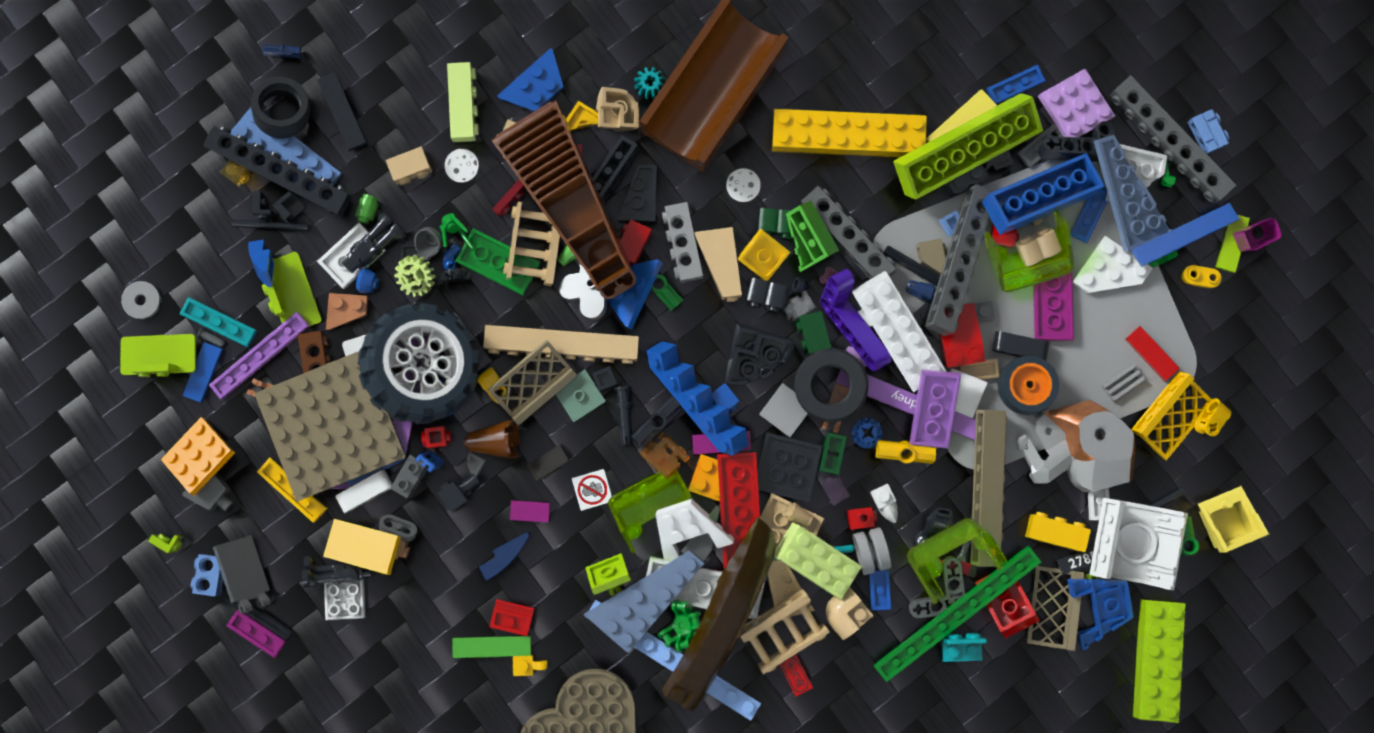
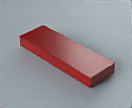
[1125,326,1180,382]

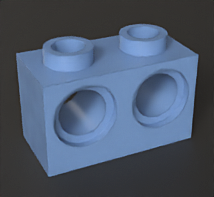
[191,554,223,597]

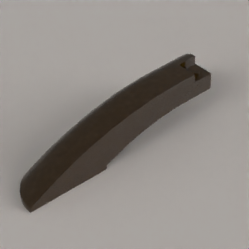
[662,517,776,711]

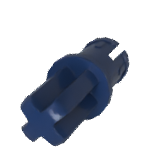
[262,44,302,59]

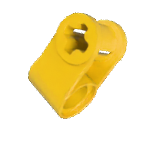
[478,367,506,404]
[1194,398,1231,436]

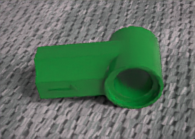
[650,275,683,311]
[1180,516,1199,556]

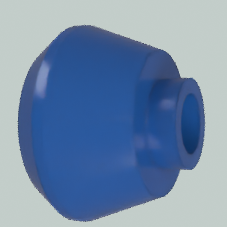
[356,268,379,293]

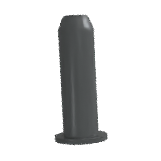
[197,327,225,347]

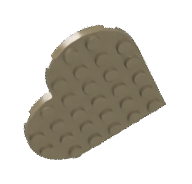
[520,669,635,733]

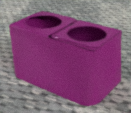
[1233,218,1281,252]

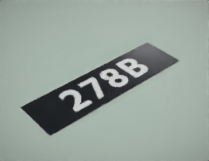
[1057,548,1094,575]

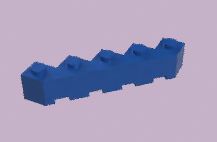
[647,341,748,456]

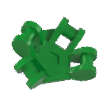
[658,599,701,653]

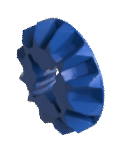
[852,418,883,448]

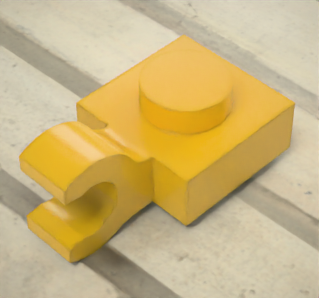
[513,655,547,676]

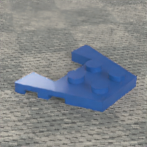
[1067,579,1134,651]

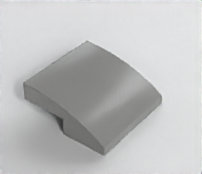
[759,383,808,437]

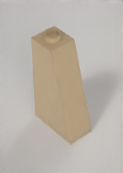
[695,227,742,302]

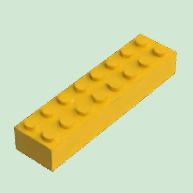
[772,109,926,157]

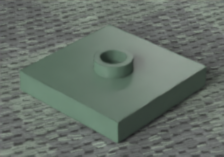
[555,370,606,422]

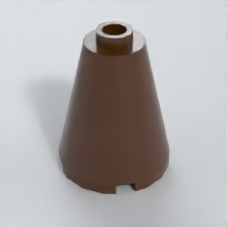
[464,420,520,459]

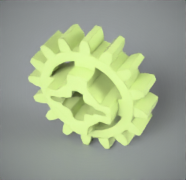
[394,255,436,297]

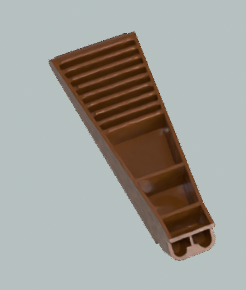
[492,100,636,299]

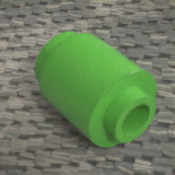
[355,194,379,224]

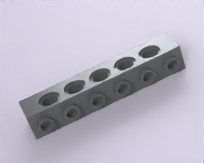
[801,186,896,280]

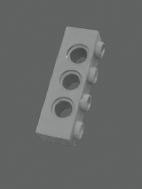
[662,202,703,283]

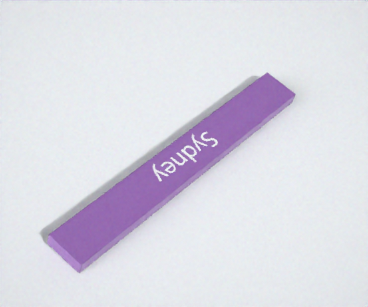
[835,369,976,441]

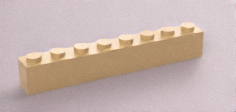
[483,325,639,364]

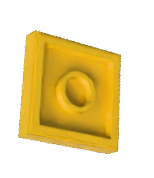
[737,228,790,281]

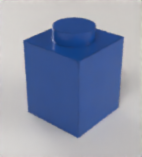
[712,383,739,414]

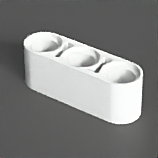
[335,470,392,514]

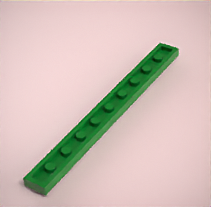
[874,546,1041,682]

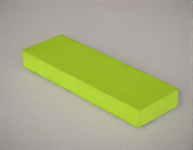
[1215,215,1250,273]

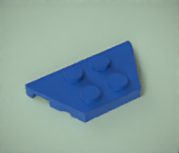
[497,48,564,112]
[608,259,663,330]

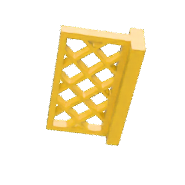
[1131,371,1212,461]

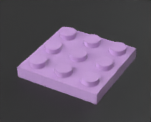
[1038,69,1115,137]

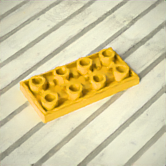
[324,519,401,575]

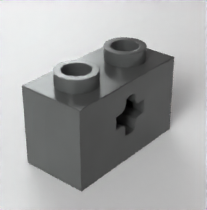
[390,455,429,499]

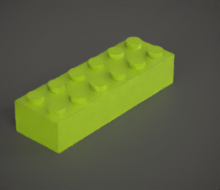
[1133,599,1185,723]

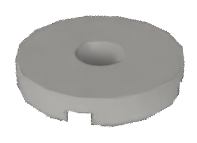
[121,281,161,319]

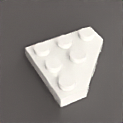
[1106,144,1167,202]
[1073,236,1153,294]

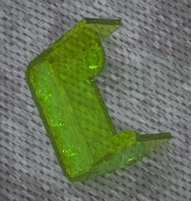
[984,210,1074,293]
[608,467,694,554]
[907,518,1007,604]

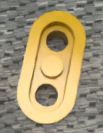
[1181,265,1222,288]

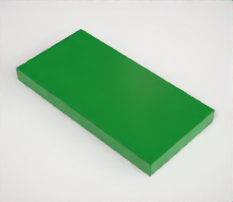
[455,228,541,296]

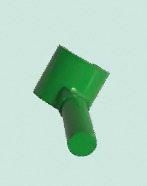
[1162,160,1175,187]

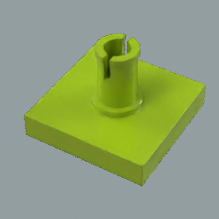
[585,553,631,596]

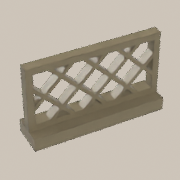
[487,340,577,425]
[1027,566,1084,651]

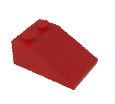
[939,303,985,368]
[975,575,1040,639]

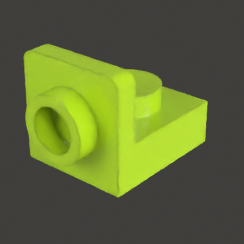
[148,533,183,554]

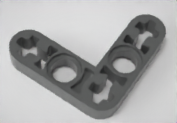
[908,556,965,618]

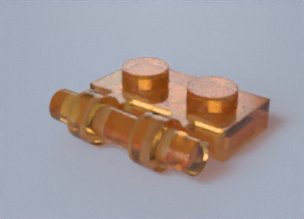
[639,432,690,479]

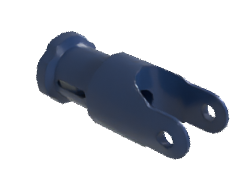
[906,280,936,302]

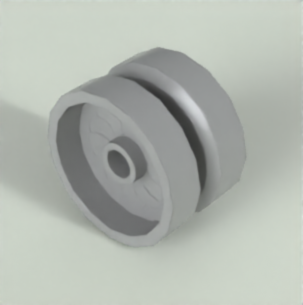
[853,527,891,575]

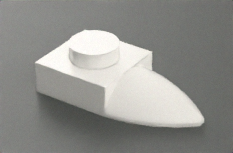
[870,484,898,523]

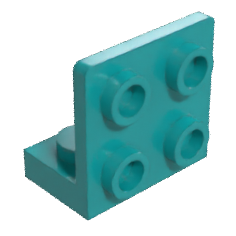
[941,633,987,662]

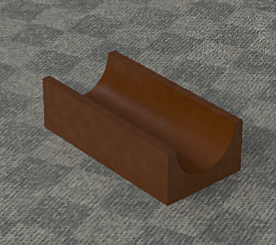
[640,0,789,173]

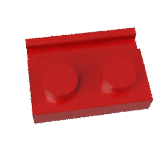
[489,599,535,636]

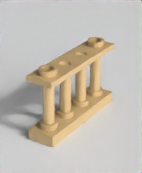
[503,202,560,286]
[740,589,830,674]

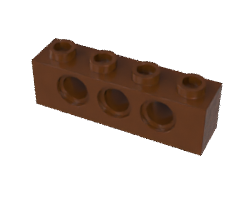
[298,331,332,373]

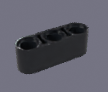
[992,331,1050,361]

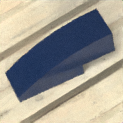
[479,532,531,581]

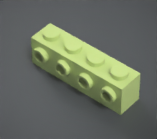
[447,62,479,142]

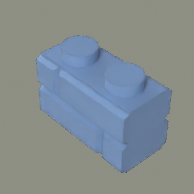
[1188,109,1229,154]

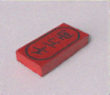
[779,654,813,697]

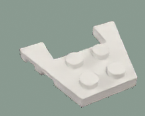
[656,499,734,561]

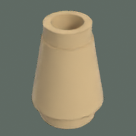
[782,502,813,527]

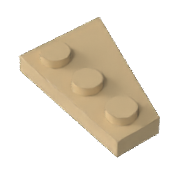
[767,559,815,617]

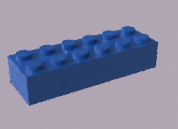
[982,153,1105,235]

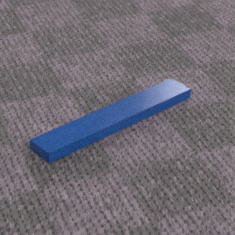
[1132,203,1239,267]

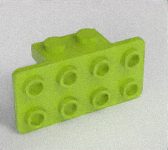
[262,252,322,326]
[120,334,196,377]

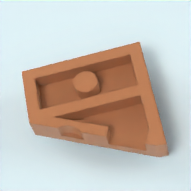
[326,293,369,331]

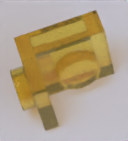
[220,160,251,187]

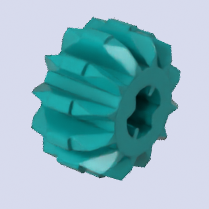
[634,67,666,99]

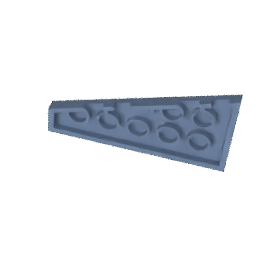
[1094,135,1172,252]
[583,550,704,653]

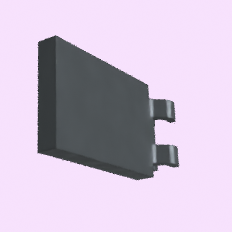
[213,535,270,614]

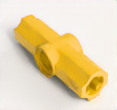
[876,440,936,464]

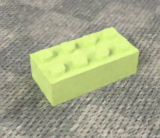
[774,523,862,600]

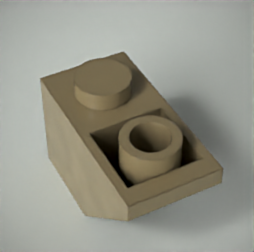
[916,238,947,276]

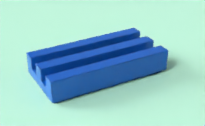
[415,450,445,472]

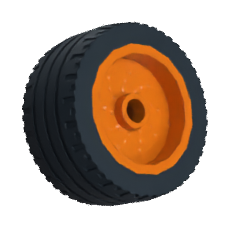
[998,356,1059,415]

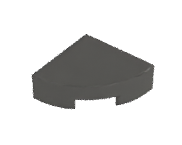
[467,451,486,477]

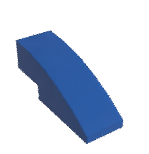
[248,240,275,287]

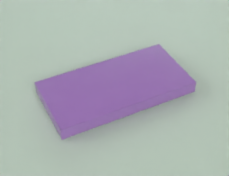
[910,369,961,449]

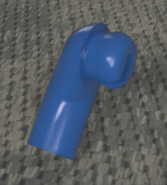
[443,243,461,270]

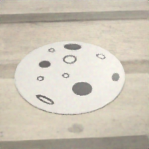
[445,149,479,182]
[726,169,760,202]

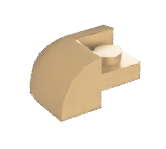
[596,87,639,132]
[826,587,873,640]

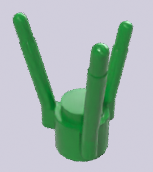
[440,213,474,250]

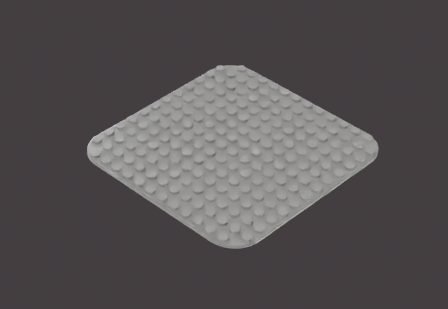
[871,149,1197,470]

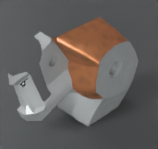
[1015,400,1135,492]

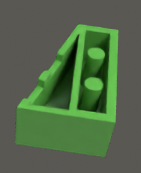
[786,200,839,272]

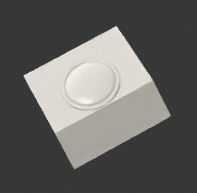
[1089,498,1188,590]

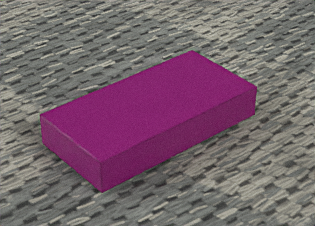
[510,501,550,522]

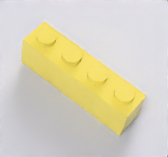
[926,89,997,143]

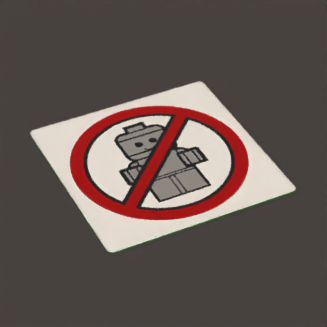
[572,469,613,511]

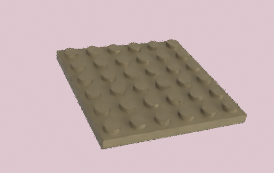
[254,351,406,502]

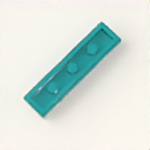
[180,297,257,348]

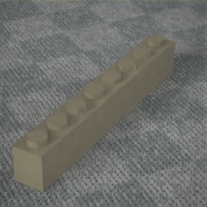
[970,410,1007,567]

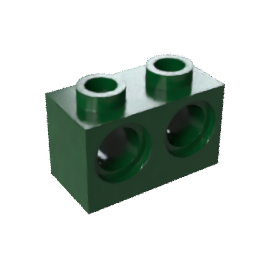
[818,433,847,475]

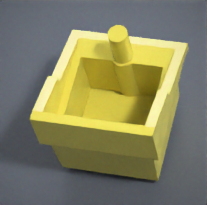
[1198,486,1269,552]

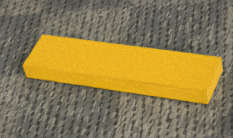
[257,458,328,523]

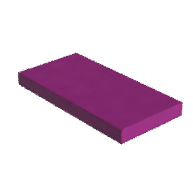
[1033,265,1074,341]

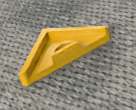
[566,101,598,131]

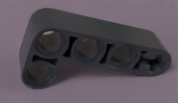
[1037,121,1114,162]

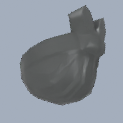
[414,227,443,263]

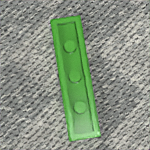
[452,636,531,658]

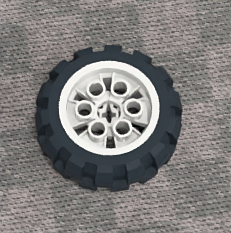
[357,303,480,424]

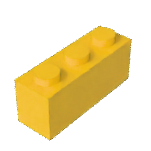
[1025,512,1091,552]

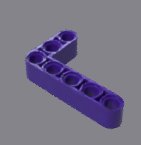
[820,269,891,371]

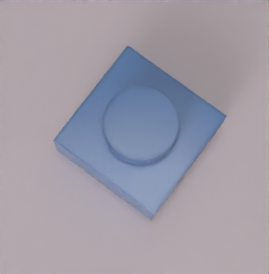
[938,210,959,237]

